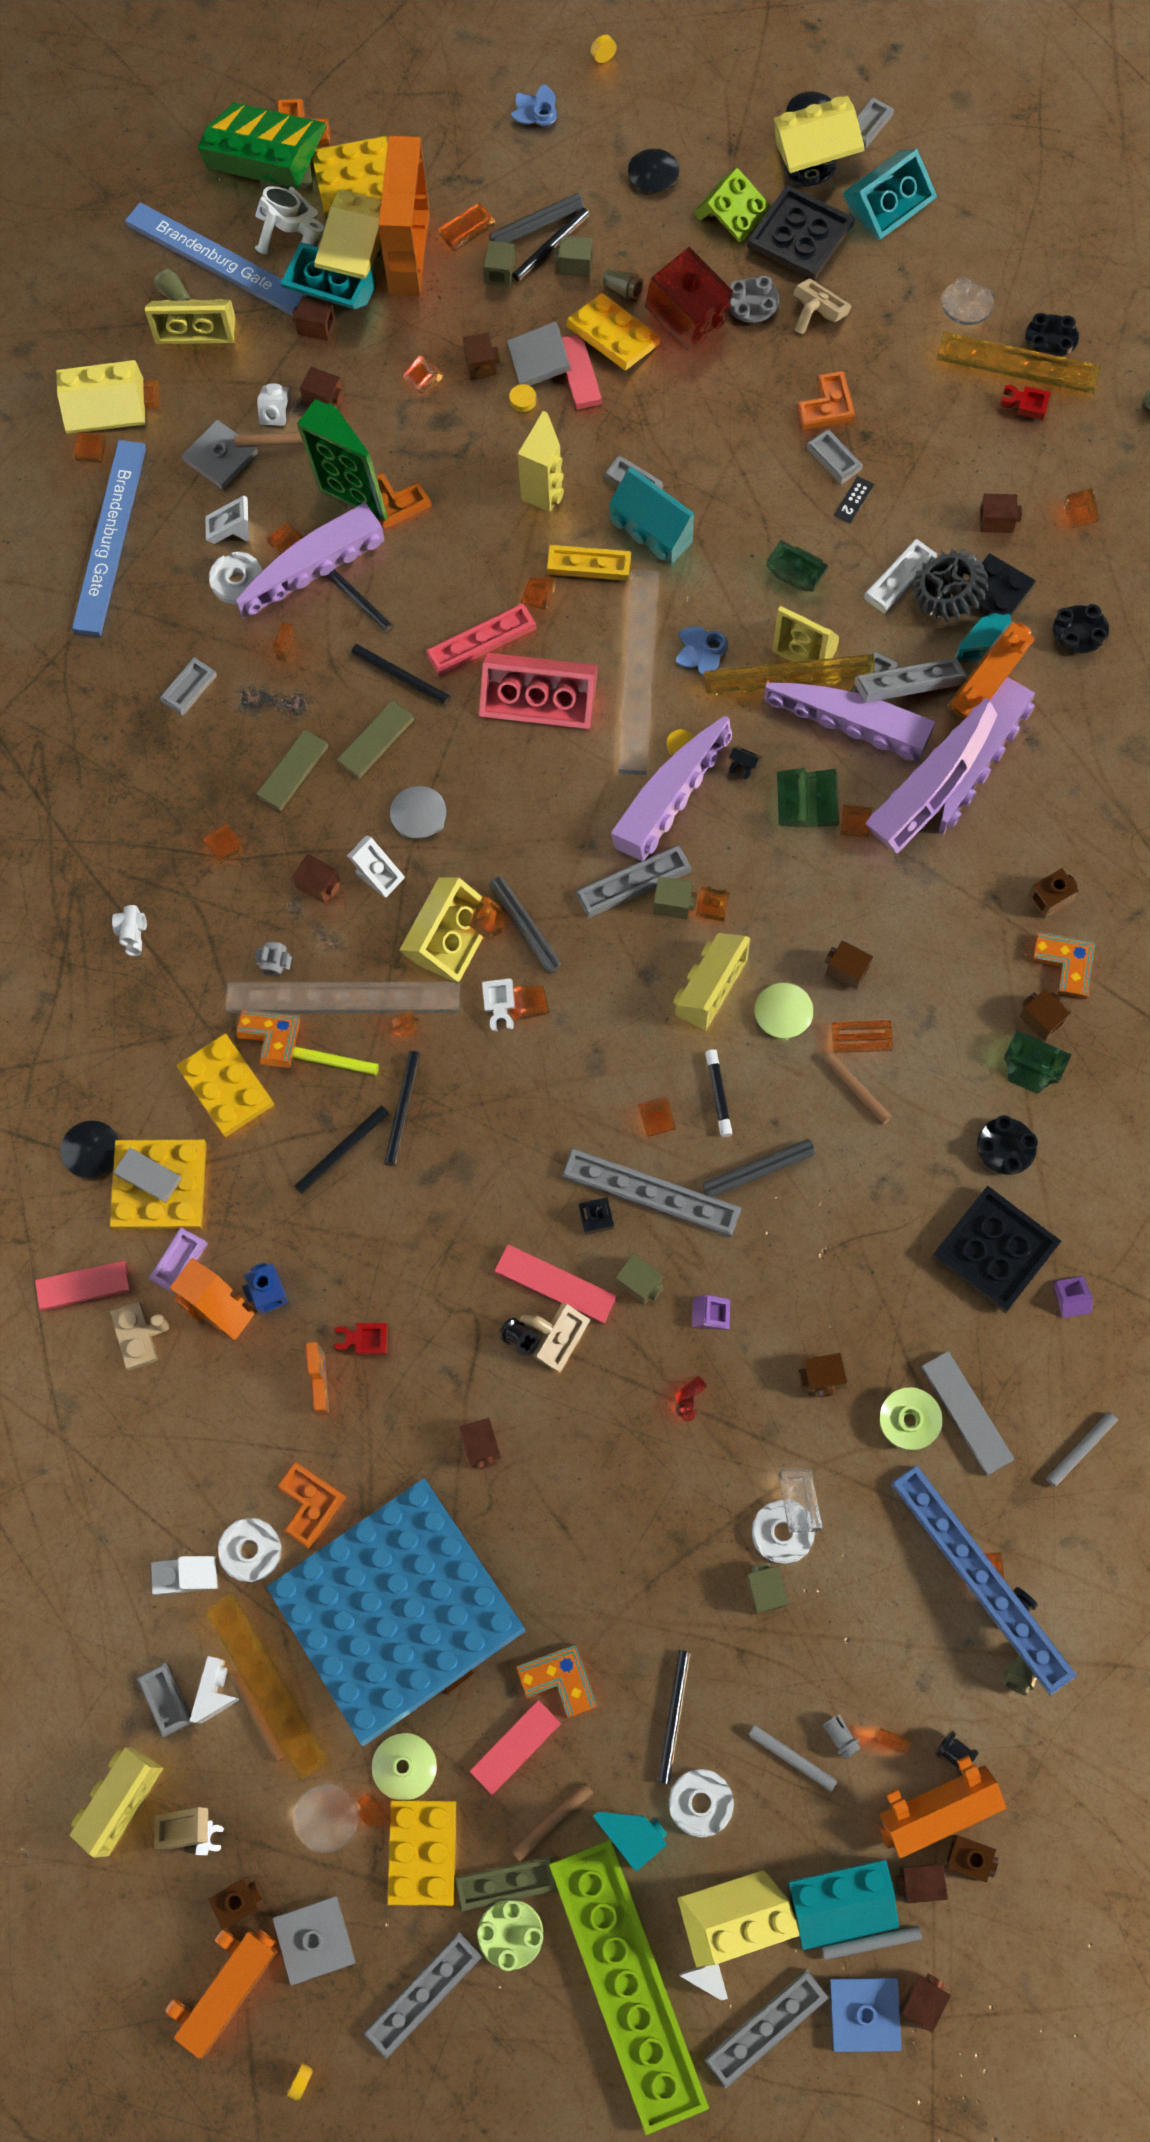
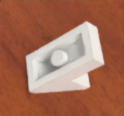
[205,495,249,544]
[347,836,405,897]
[151,1556,218,1595]
[190,1656,240,1724]
[679,1964,728,2001]

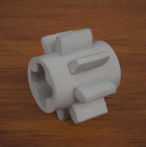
[254,942,292,976]

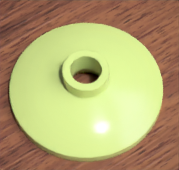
[879,1388,942,1450]
[372,1733,437,1801]

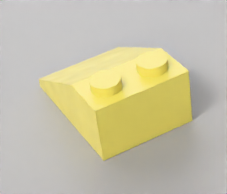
[314,189,381,280]
[772,606,839,676]

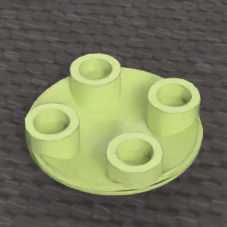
[754,983,813,1041]
[477,1899,544,1971]

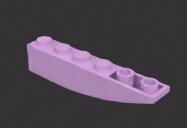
[236,502,385,618]
[938,677,1035,834]
[764,682,935,762]
[866,698,997,854]
[611,716,732,862]

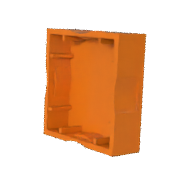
[378,135,430,296]

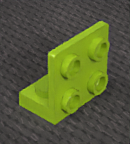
[693,168,771,243]

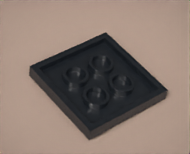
[747,185,855,281]
[932,1185,1061,1313]

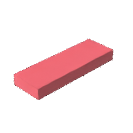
[562,334,602,410]
[35,1260,131,1311]
[470,1700,562,1795]

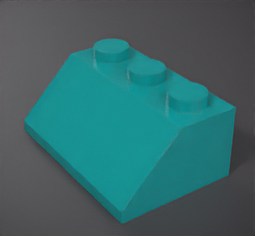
[842,149,937,240]
[280,242,377,309]
[609,467,694,565]
[593,1811,668,1872]
[786,1859,899,1950]

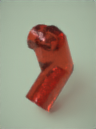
[675,1375,707,1422]

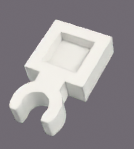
[482,978,516,1032]

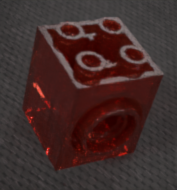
[645,247,733,350]

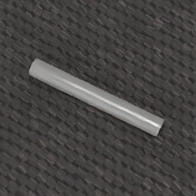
[1046,1412,1118,1487]
[748,1725,837,1792]
[821,1926,922,1960]

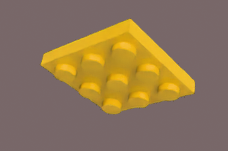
[312,136,388,219]
[110,1139,206,1230]

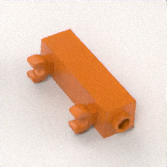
[946,622,1035,720]
[879,1755,1007,1859]
[165,1928,279,2060]

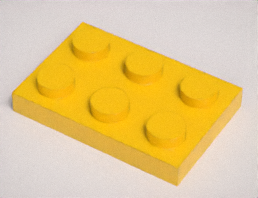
[566,293,661,371]
[176,1033,275,1138]
[387,1801,457,1906]

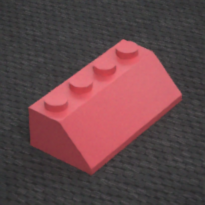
[479,653,598,729]

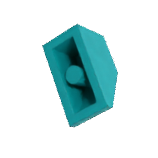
[955,613,1011,663]

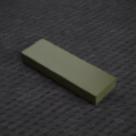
[337,701,414,779]
[256,729,329,812]
[455,1856,558,1912]

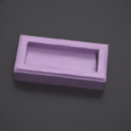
[148,1227,208,1295]

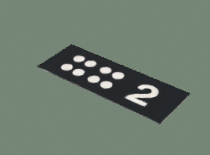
[834,476,874,524]

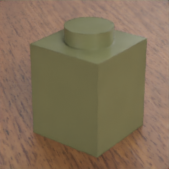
[554,235,593,277]
[483,241,516,287]
[653,876,697,919]
[615,1254,664,1305]
[746,1563,789,1614]

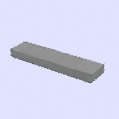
[854,658,968,703]
[576,845,692,919]
[921,1351,1015,1476]
[363,1932,483,2059]
[704,1969,828,2089]

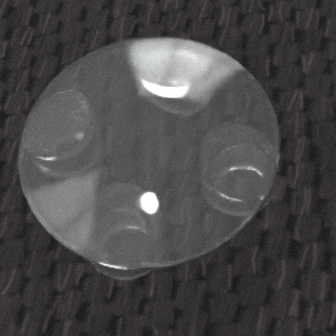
[941,277,994,325]
[293,1784,359,1853]

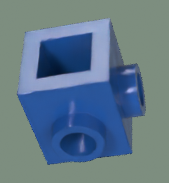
[242,1263,289,1314]

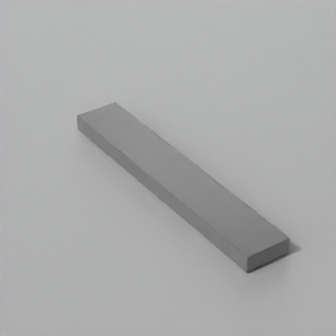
[562,1148,742,1237]

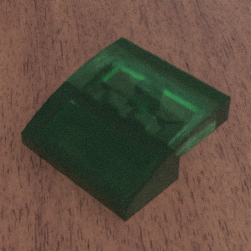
[777,768,840,827]

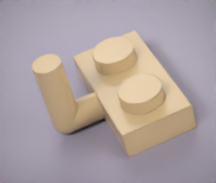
[793,278,852,334]
[110,1302,169,1371]
[520,1303,590,1373]

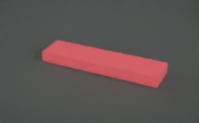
[425,603,537,676]
[494,1244,617,1325]

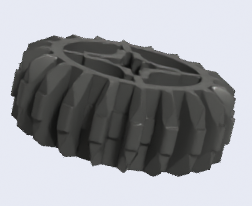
[913,548,988,622]

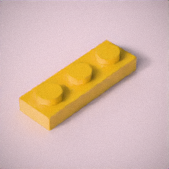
[547,545,631,581]

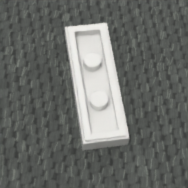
[864,539,938,614]

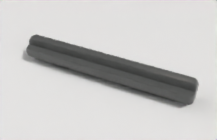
[489,193,584,243]
[489,876,561,973]
[703,1139,815,1197]

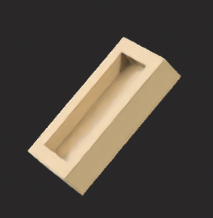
[154,1807,208,1850]

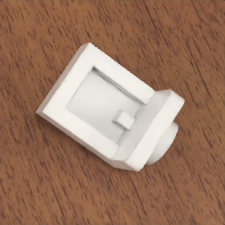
[257,383,290,426]

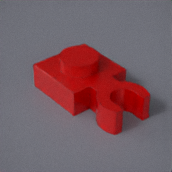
[1000,385,1051,420]
[334,1323,388,1355]

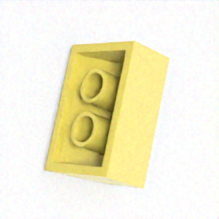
[773,96,865,173]
[145,299,235,344]
[56,360,145,434]
[518,411,564,512]
[399,877,498,983]
[673,933,751,1031]
[69,1747,164,1858]
[677,1870,800,1967]

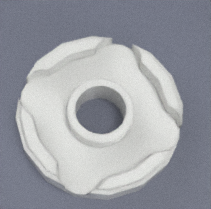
[209,552,263,605]
[751,1500,815,1565]
[218,1518,282,1582]
[668,1769,734,1838]

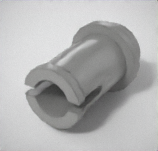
[822,1714,861,1759]

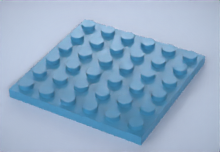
[266,1478,526,1746]

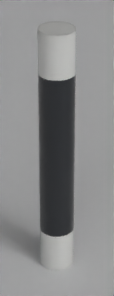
[705,1049,733,1137]

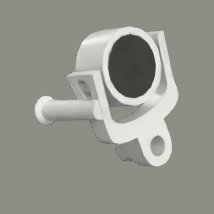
[255,186,325,254]

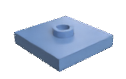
[830,1977,902,2052]

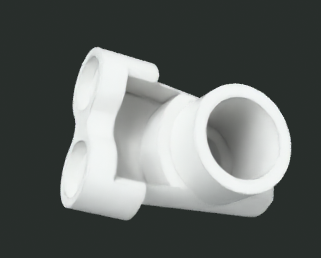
[112,905,147,956]

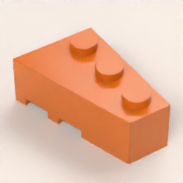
[169,1258,257,1341]

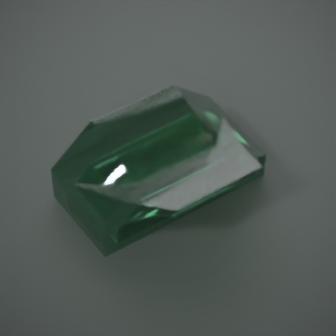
[766,540,828,592]
[1004,1030,1072,1094]

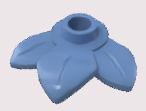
[511,84,557,126]
[676,627,728,676]

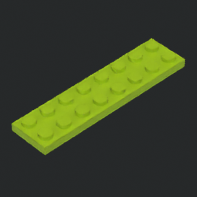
[549,1839,709,2135]

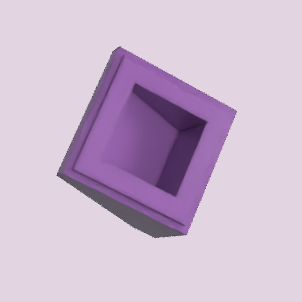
[1053,1276,1093,1318]
[692,1295,731,1330]

